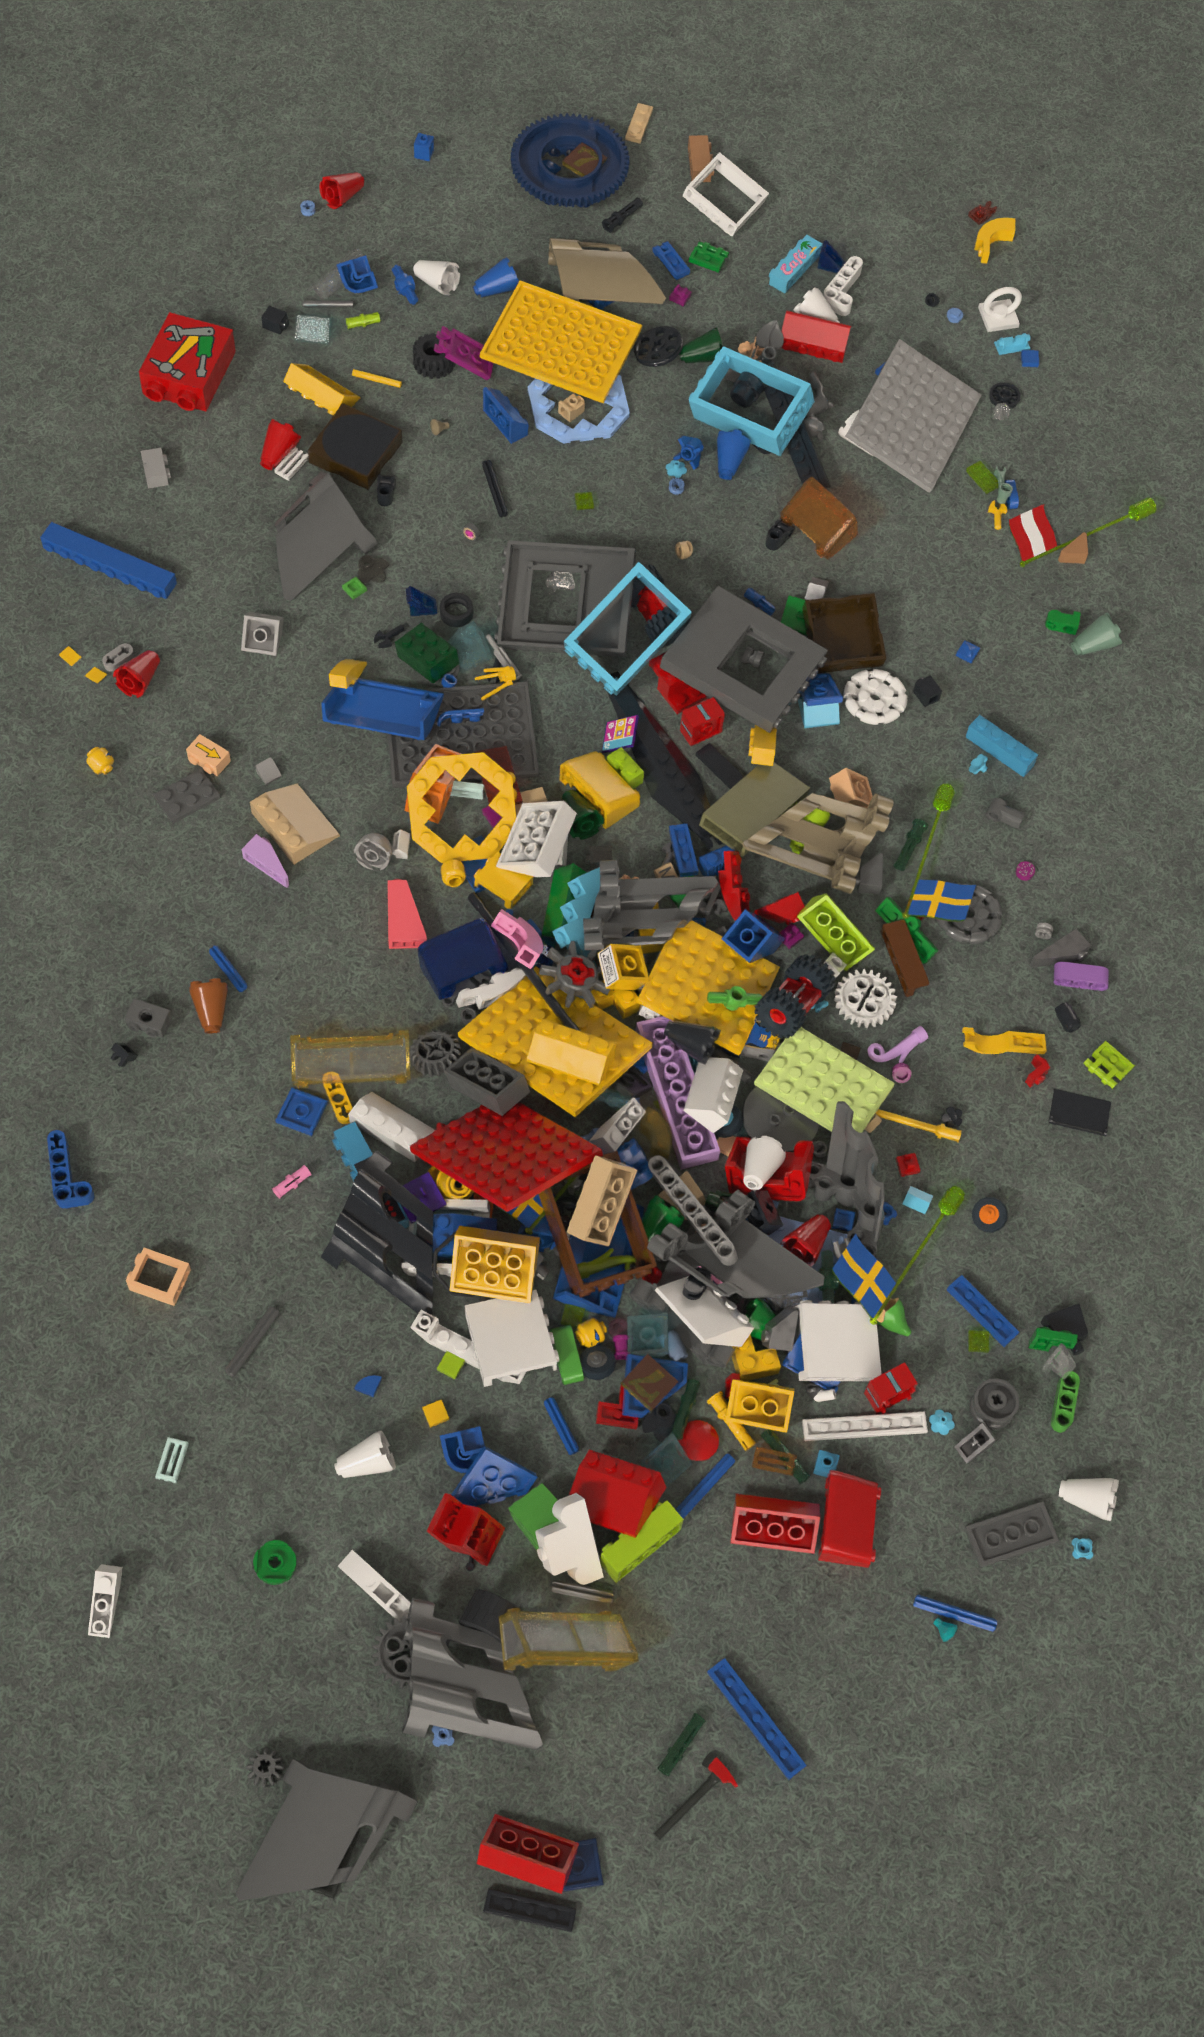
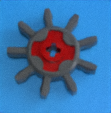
[539,941,610,1008]

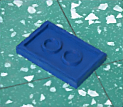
[800,673,843,707]

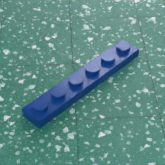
[707,1658,807,1780]

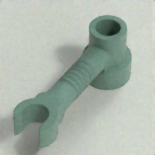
[994,466,1013,504]

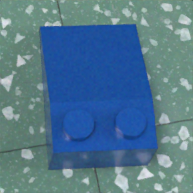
[433,1213,497,1261]

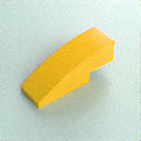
[329,659,367,689]

